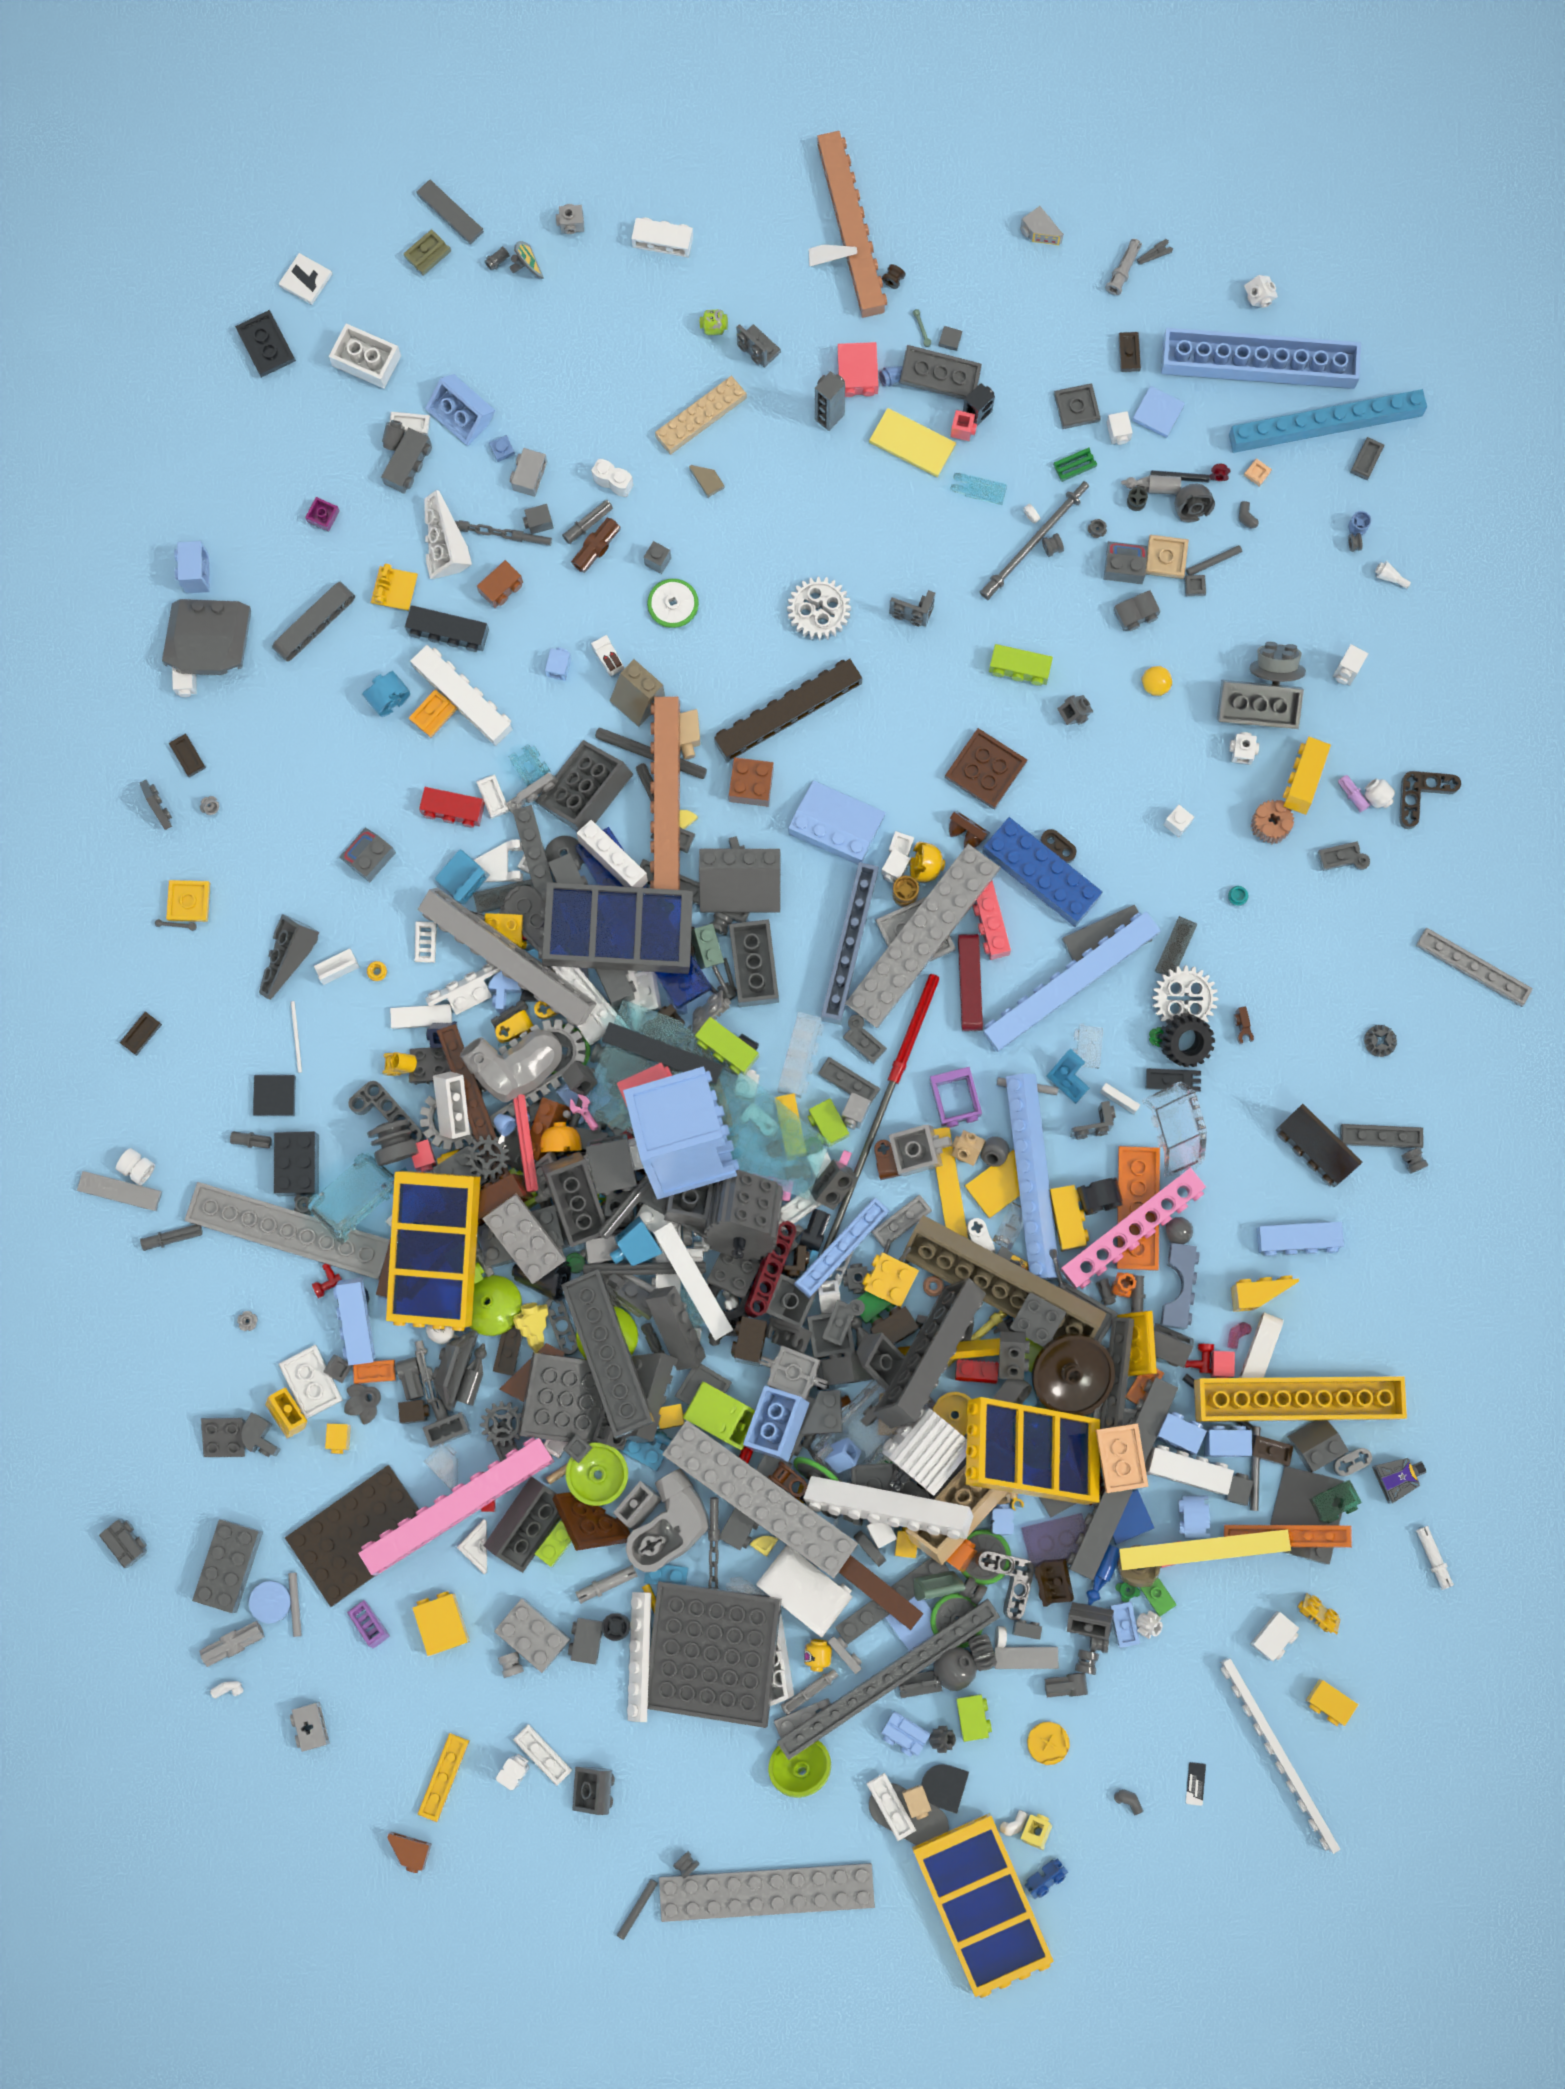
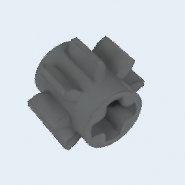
[929,1726,956,1753]

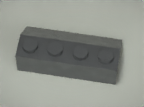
[483,1476,561,1573]

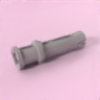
[1105,239,1142,295]

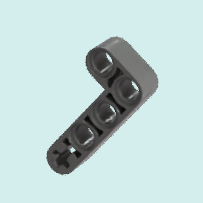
[348,1081,424,1143]

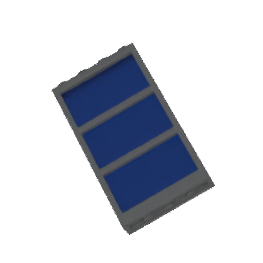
[538,882,693,974]

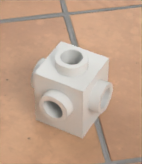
[1244,275,1278,308]
[1229,732,1259,765]

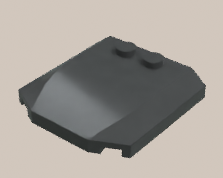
[162,599,251,675]

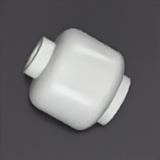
[1365,778,1395,809]

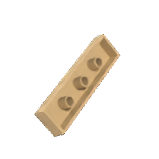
[655,376,747,455]

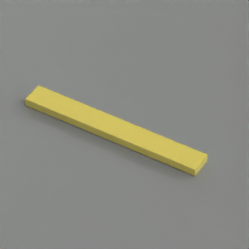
[1119,1529,1291,1570]

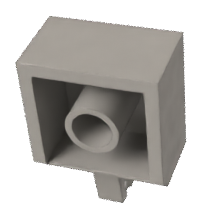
[889,1125,952,1177]

